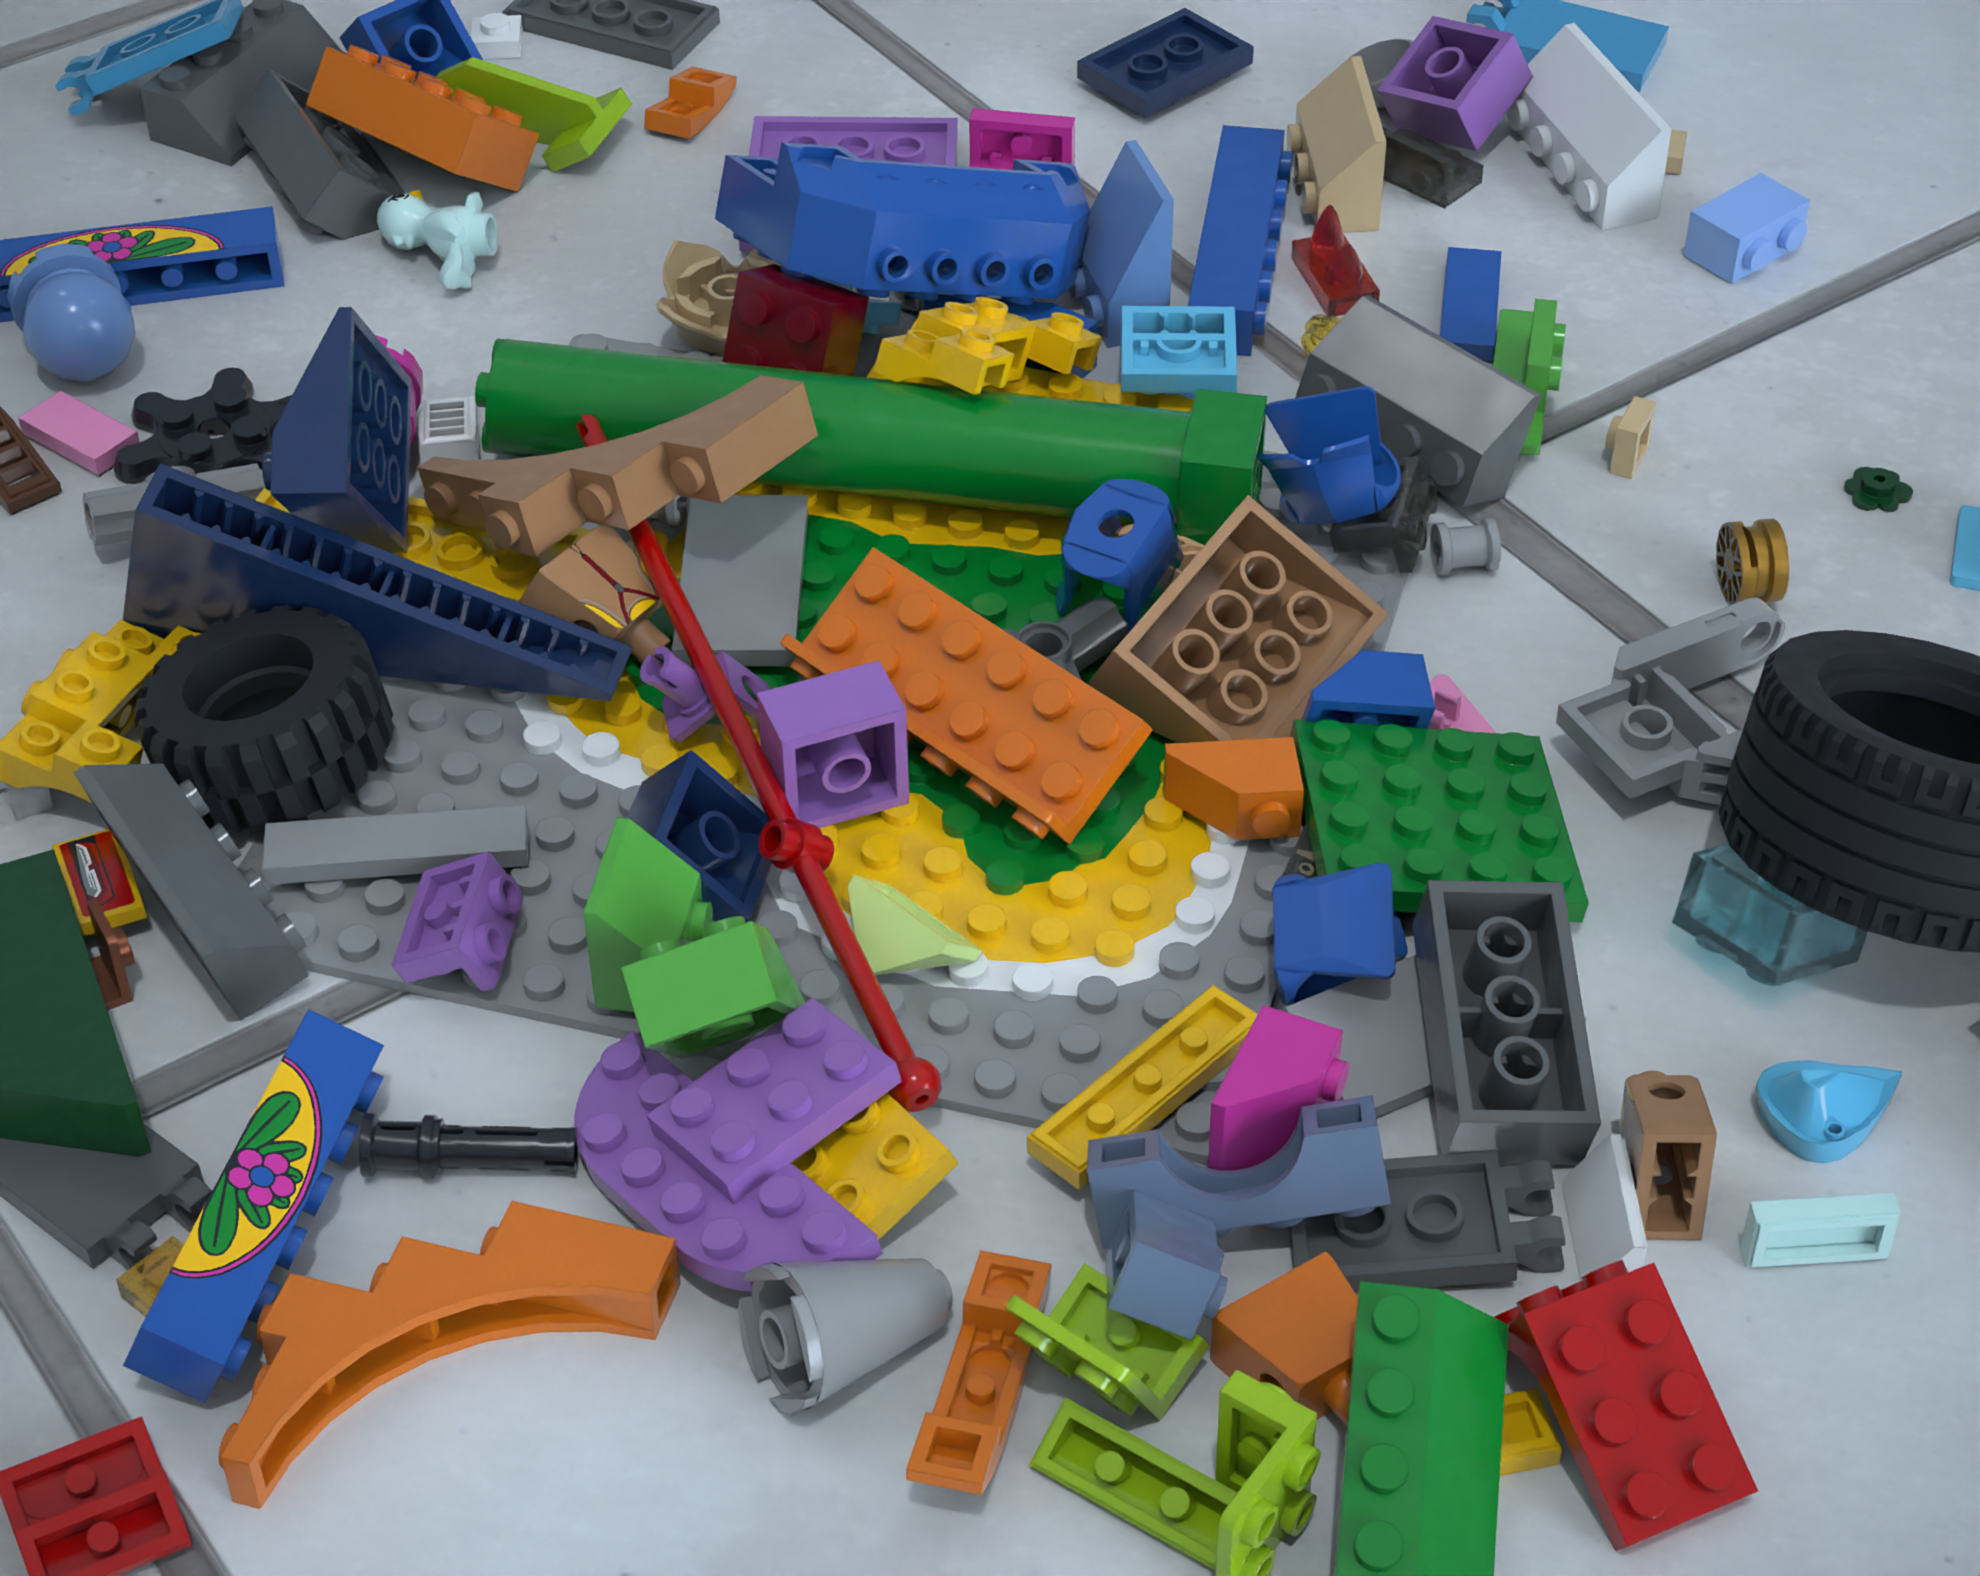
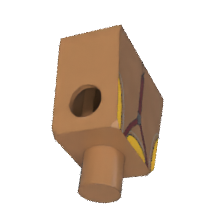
[518,524,671,663]
[1618,1071,1717,1240]

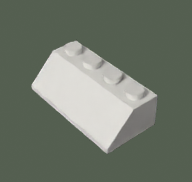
[1507,23,1671,230]

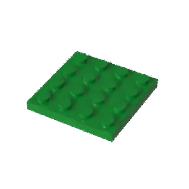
[1290,719,1589,923]

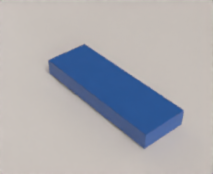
[1440,247,1502,362]

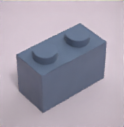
[1106,1190,1228,1340]

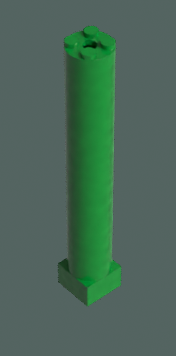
[475,339,1267,545]

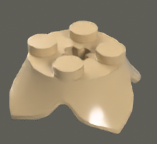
[656,240,781,357]

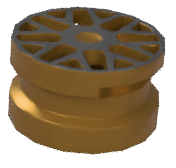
[1716,518,1789,605]

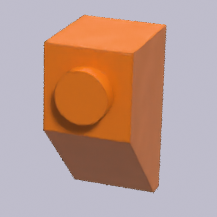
[1163,737,1304,840]

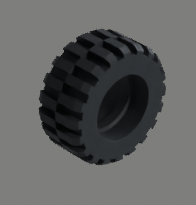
[134,605,394,834]

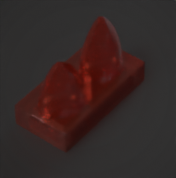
[1291,205,1380,318]

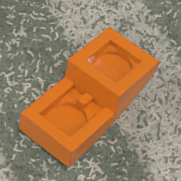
[644,66,737,139]

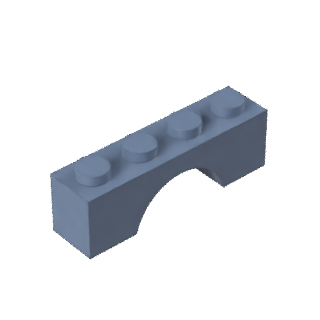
[1087,1095,1391,1249]

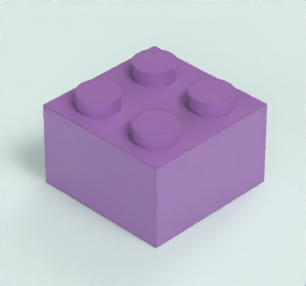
[1377,16,1533,151]
[757,661,909,828]

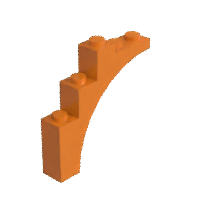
[218,1201,681,1509]

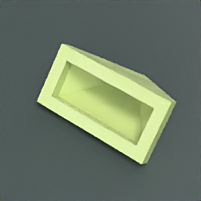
[847,875,982,975]

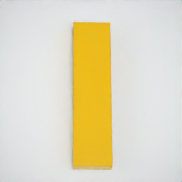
[1027,985,1258,1190]

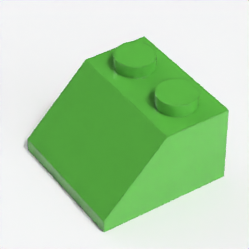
[583,817,713,1012]
[621,916,805,1059]

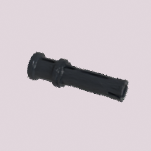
[359,1113,578,1178]

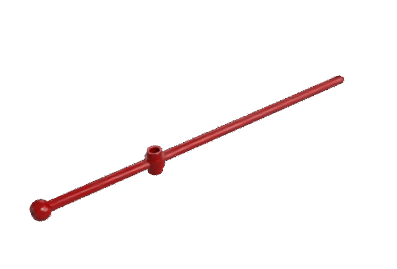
[576,414,942,1112]

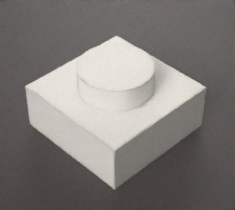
[470,13,523,59]

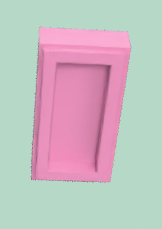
[18,391,140,475]

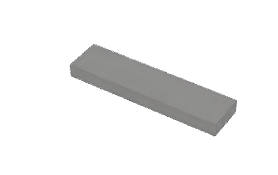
[262,805,528,885]

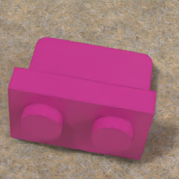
[969,108,1075,170]

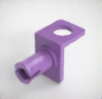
[640,647,770,743]

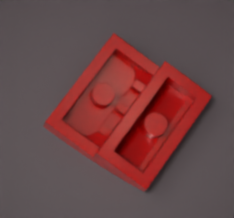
[0,1416,192,1576]

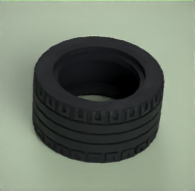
[1719,630,1980,953]

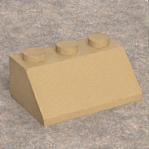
[1287,56,1387,234]

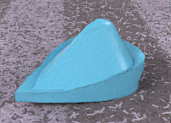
[1755,1060,1903,1163]

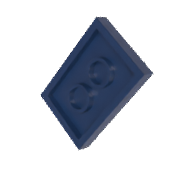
[1077,8,1254,118]

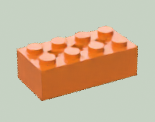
[306,44,540,192]

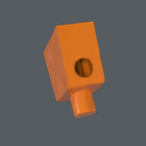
[1210,1251,1358,1425]

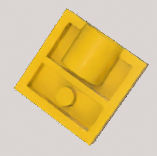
[791,1093,959,1240]

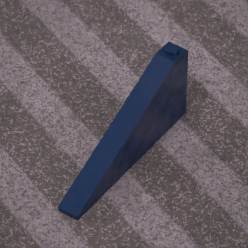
[123,463,633,701]

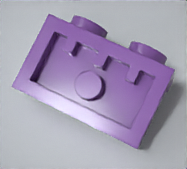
[392,851,523,992]

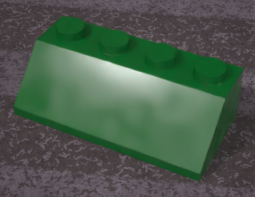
[1334,1281,1509,1576]

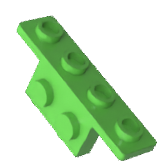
[1493,298,1566,455]

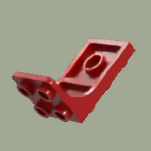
[1494,1260,1758,1551]

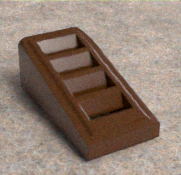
[0,406,62,514]

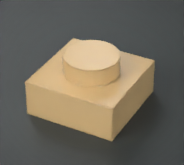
[1605,396,1656,479]

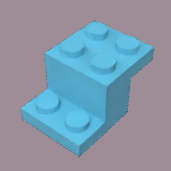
[1120,306,1237,400]

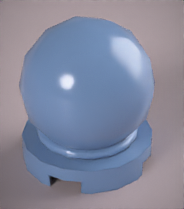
[7,243,136,382]

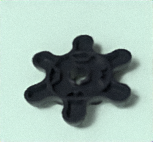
[113,367,292,483]

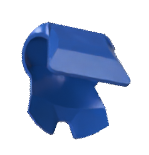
[1257,386,1401,524]
[1056,479,1184,633]
[1272,862,1408,1007]

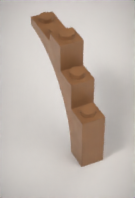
[417,375,818,557]

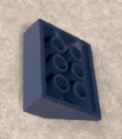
[262,307,412,553]

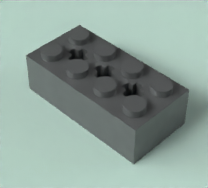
[1412,880,1601,1165]

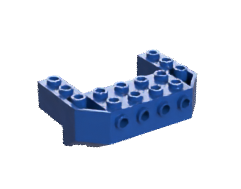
[715,142,1091,305]

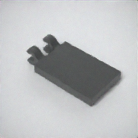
[0,1123,212,1281]
[1290,1150,1565,1293]

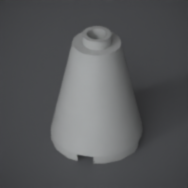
[738,1258,953,1414]

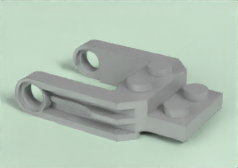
[1556,598,1785,805]

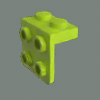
[1004,1263,1210,1420]
[1215,1369,1321,1576]

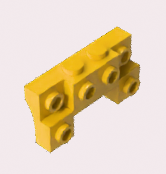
[873,297,1102,395]
[0,619,200,803]

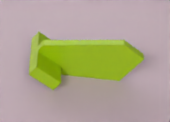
[436,57,632,172]

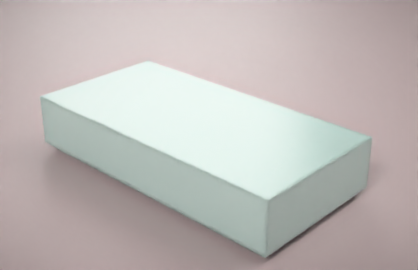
[1740,1192,1901,1268]

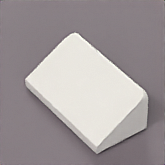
[1562,1134,1648,1281]

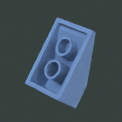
[1068,140,1174,348]

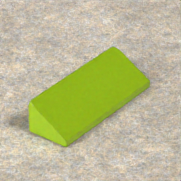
[1029,1397,1237,1571]

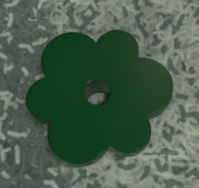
[1844,467,1913,512]

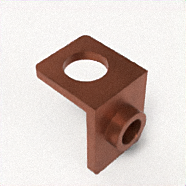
[87,899,135,1011]

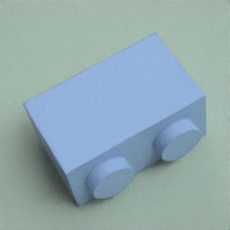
[1683,173,1810,284]

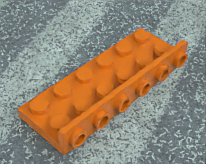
[779,547,1153,844]

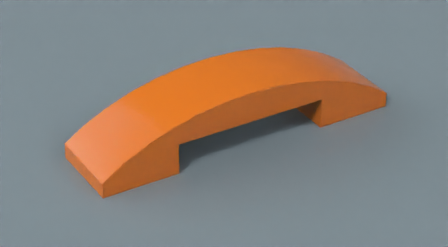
[906,1250,1052,1495]

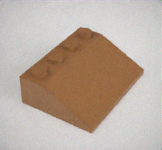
[1088,495,1389,743]

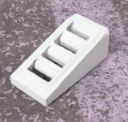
[418,396,480,465]

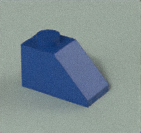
[1301,650,1435,729]

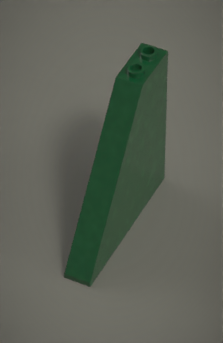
[0,849,151,1156]

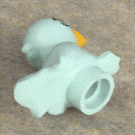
[377,190,498,289]

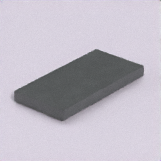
[502,0,720,70]

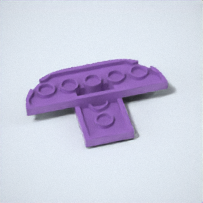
[574,997,902,1292]

